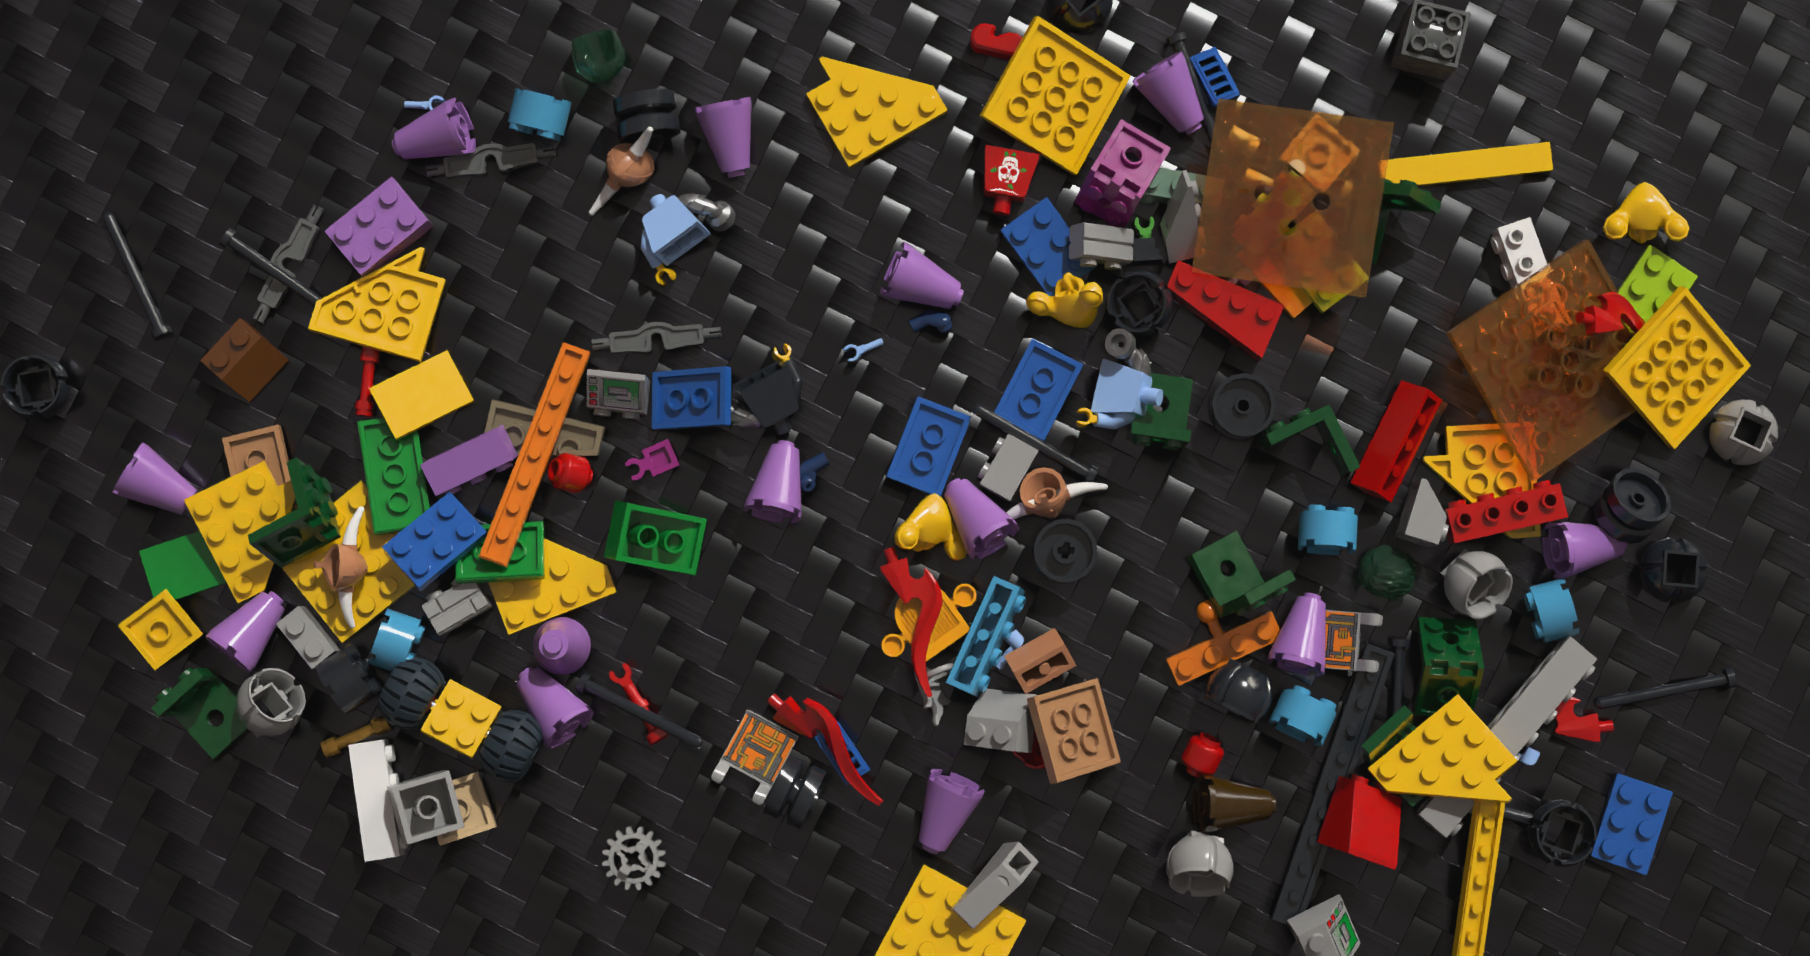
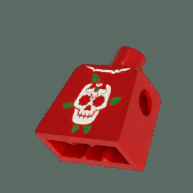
[984,145,1040,216]

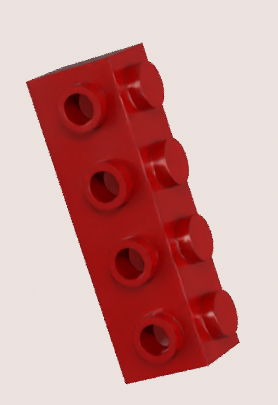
[1350,380,1442,503]
[1444,480,1568,545]

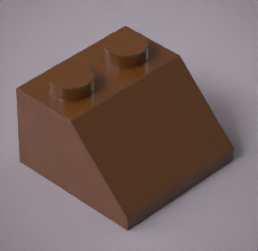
[200,318,290,403]

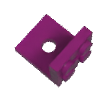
[1074,119,1171,228]

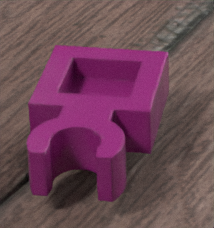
[625,439,680,481]

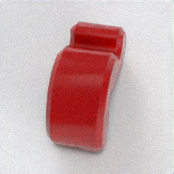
[970,23,1022,61]

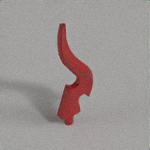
[1575,291,1645,336]
[880,547,942,697]
[767,693,883,806]
[1553,697,1614,742]

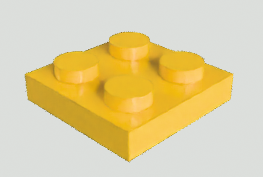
[118,589,203,670]

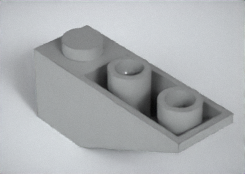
[1160,170,1206,264]
[952,842,1039,929]

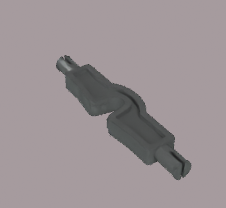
[426,143,556,179]
[253,204,324,324]
[592,322,722,354]

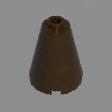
[1192,775,1276,834]

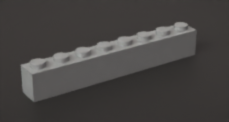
[1415,636,1597,838]

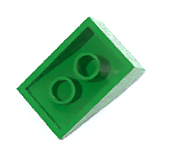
[604,500,707,575]

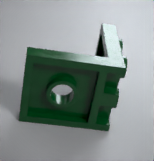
[1336,178,1441,264]
[1126,373,1193,451]
[1259,404,1360,477]
[248,457,341,568]
[1187,531,1296,619]
[1413,617,1484,716]
[151,668,248,759]
[1361,705,1426,809]

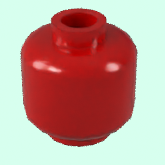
[548,453,593,493]
[1181,732,1224,777]

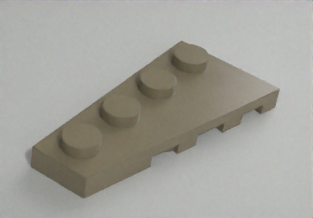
[484,400,605,456]

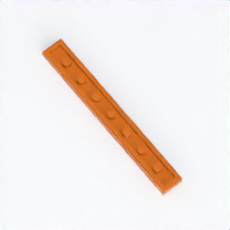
[479,342,591,568]

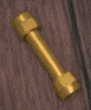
[321,716,392,758]

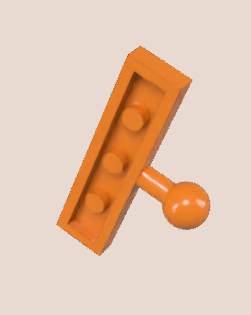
[1165,600,1280,686]

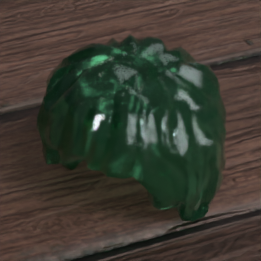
[571,29,625,82]
[1357,545,1417,599]

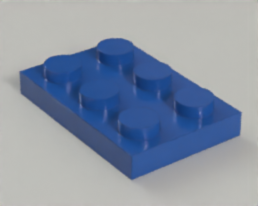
[1000,197,1097,296]
[994,338,1084,441]
[652,366,731,430]
[886,396,971,497]
[382,492,488,592]
[1588,773,1673,875]

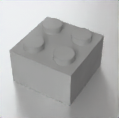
[387,770,465,845]

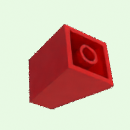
[1317,774,1402,870]

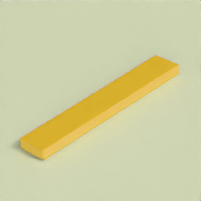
[1378,142,1553,186]
[1452,800,1505,956]

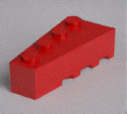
[1165,260,1285,362]

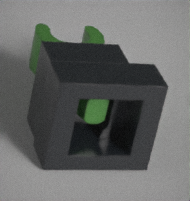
[1132,216,1163,267]

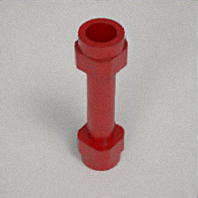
[355,346,380,417]

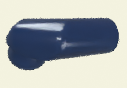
[908,309,952,333]
[800,452,830,492]

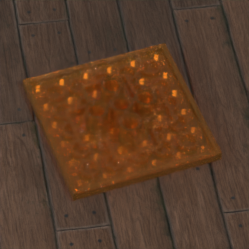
[1192,98,1394,298]
[1446,239,1637,481]

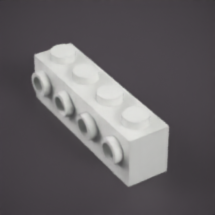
[1491,217,1569,340]
[348,739,408,862]

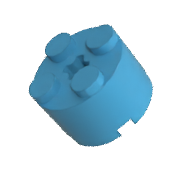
[508,88,572,141]
[1298,505,1358,555]
[1523,578,1579,643]
[368,609,426,672]
[1269,685,1337,747]

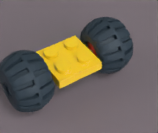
[378,657,544,782]

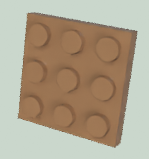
[1027,678,1121,784]

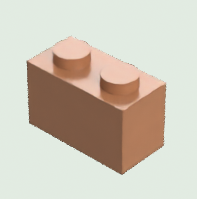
[1004,628,1076,694]

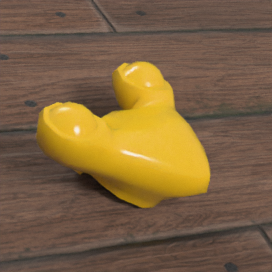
[1603,182,1689,244]
[1026,272,1103,329]
[894,493,967,561]

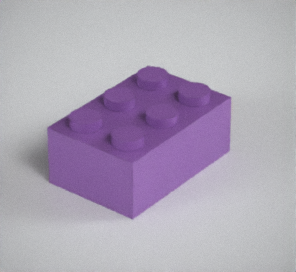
[325,176,433,277]

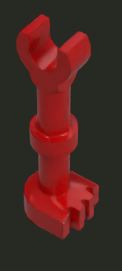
[609,663,670,746]

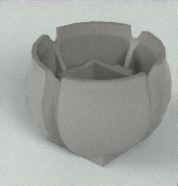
[1709,399,1778,465]
[1441,549,1513,619]
[236,668,306,738]
[1166,831,1233,897]

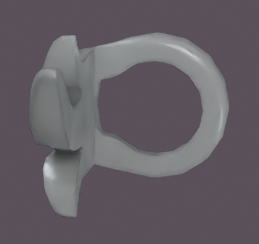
[914,663,954,726]

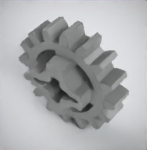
[602,826,666,890]

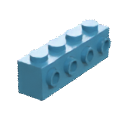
[946,576,1026,697]

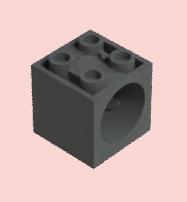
[1391,0,1471,81]

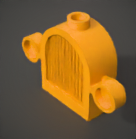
[882,584,976,661]

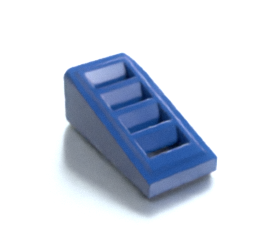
[1190,46,1240,110]
[814,721,871,786]

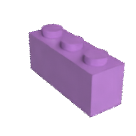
[420,424,518,496]

